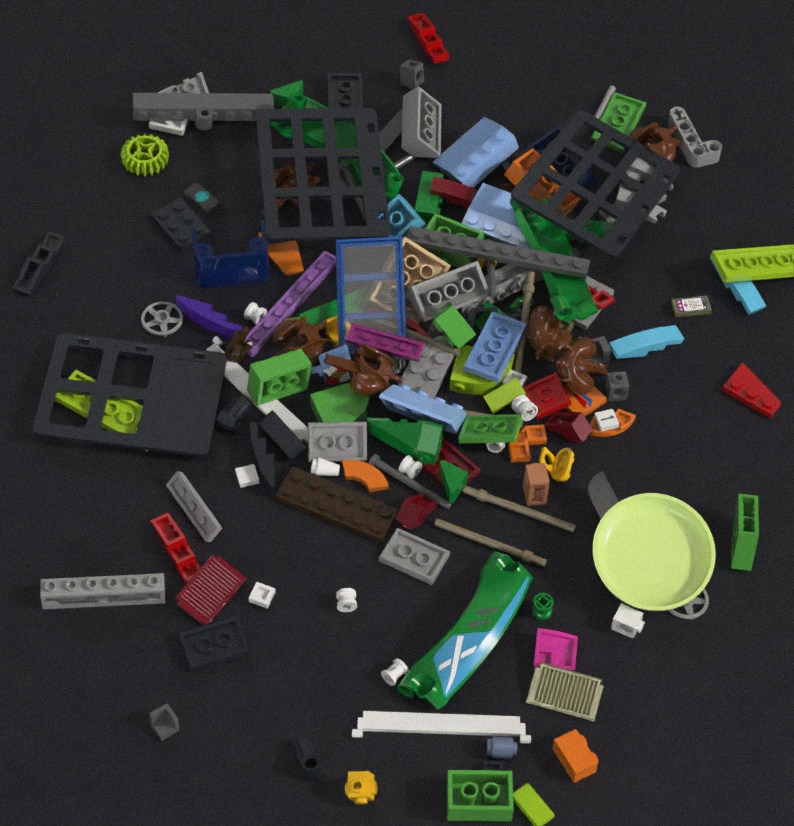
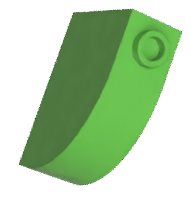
[310,382,369,422]
[731,493,759,571]

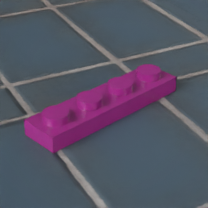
[346,323,425,362]

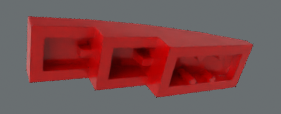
[407,13,450,64]
[150,512,201,584]

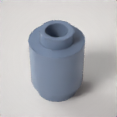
[487,737,517,759]

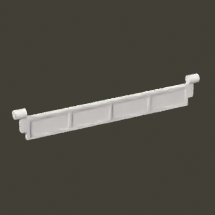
[204,336,308,444]
[352,711,531,743]

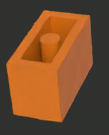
[553,729,598,783]

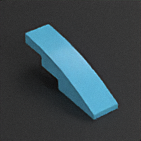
[710,256,766,315]
[608,325,684,359]

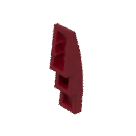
[430,176,478,211]

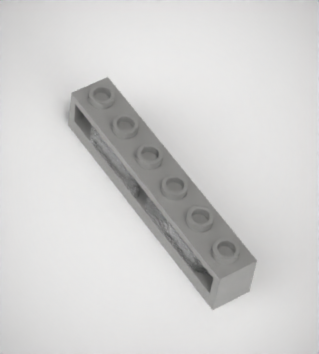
[457,264,544,318]
[41,573,165,609]

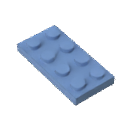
[464,311,527,383]

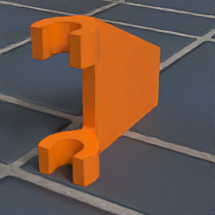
[258,232,304,275]

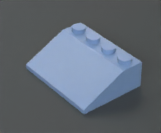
[433,117,519,188]
[462,183,531,249]
[379,384,467,435]

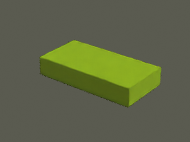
[483,378,526,414]
[513,783,555,826]

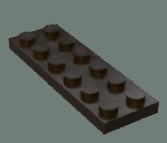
[275,467,399,543]

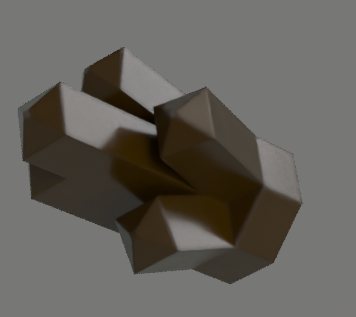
[224,326,253,363]

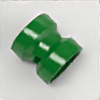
[532,593,554,621]

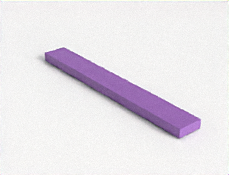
[244,250,336,357]

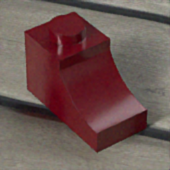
[544,412,592,443]
[396,493,438,529]

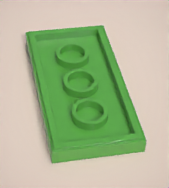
[590,92,646,154]

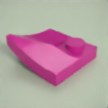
[534,628,578,672]

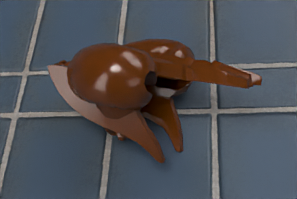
[628,122,681,162]
[261,162,320,215]
[527,305,572,362]
[272,316,329,367]
[556,337,608,395]
[325,342,403,396]

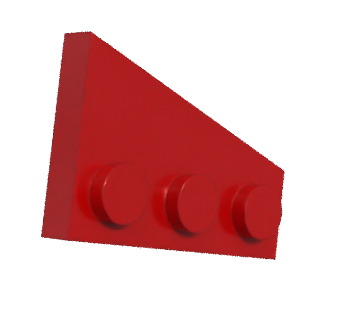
[722,363,781,419]

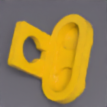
[539,447,574,482]

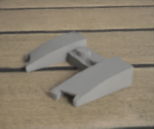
[614,156,673,223]

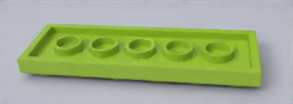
[710,245,794,282]
[55,370,148,451]

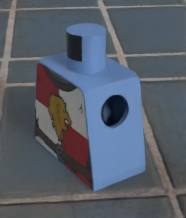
[311,345,354,385]

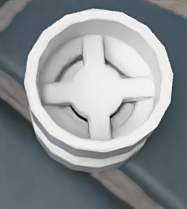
[512,395,538,421]

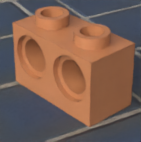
[523,463,550,506]

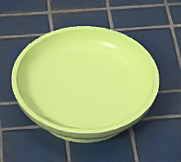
[593,493,716,611]

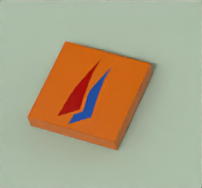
[564,384,607,417]

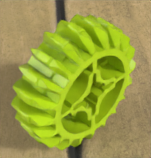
[121,133,169,176]

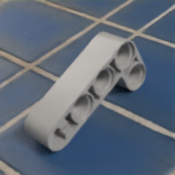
[668,107,722,167]

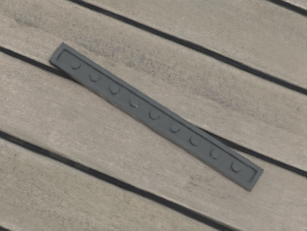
[407,226,590,278]

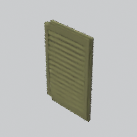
[526,663,604,722]

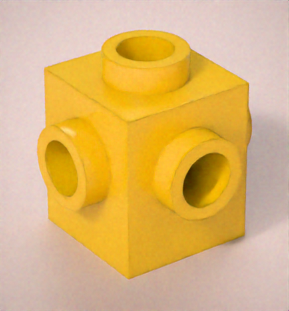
[345,771,377,805]

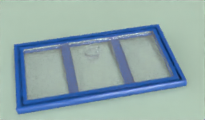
[336,236,406,356]

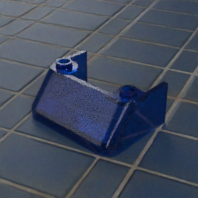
[191,220,270,288]

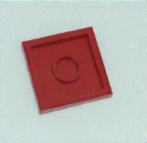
[522,372,572,420]

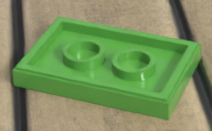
[458,414,523,444]

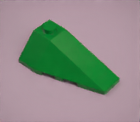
[366,417,443,466]

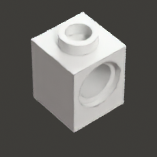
[611,603,645,639]

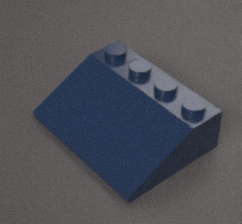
[519,124,599,190]

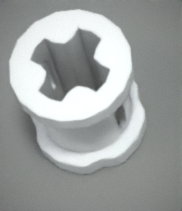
[381,658,408,686]

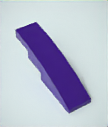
[176,295,242,339]

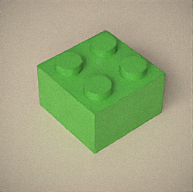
[432,301,476,349]

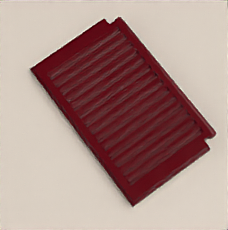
[175,555,247,626]

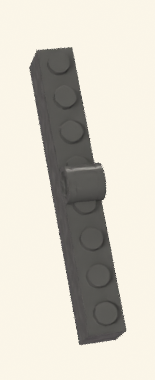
[132,93,274,131]

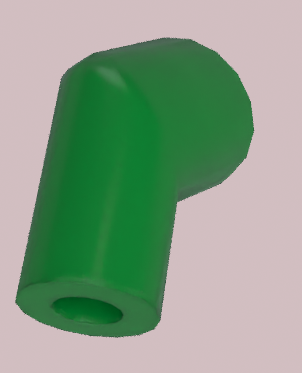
[508,295,535,313]

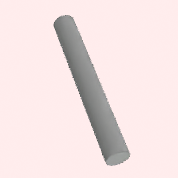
[594,86,616,120]

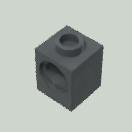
[399,60,424,89]
[605,371,629,402]

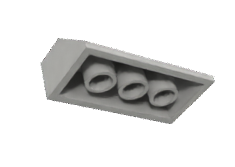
[401,86,441,158]
[405,261,489,322]

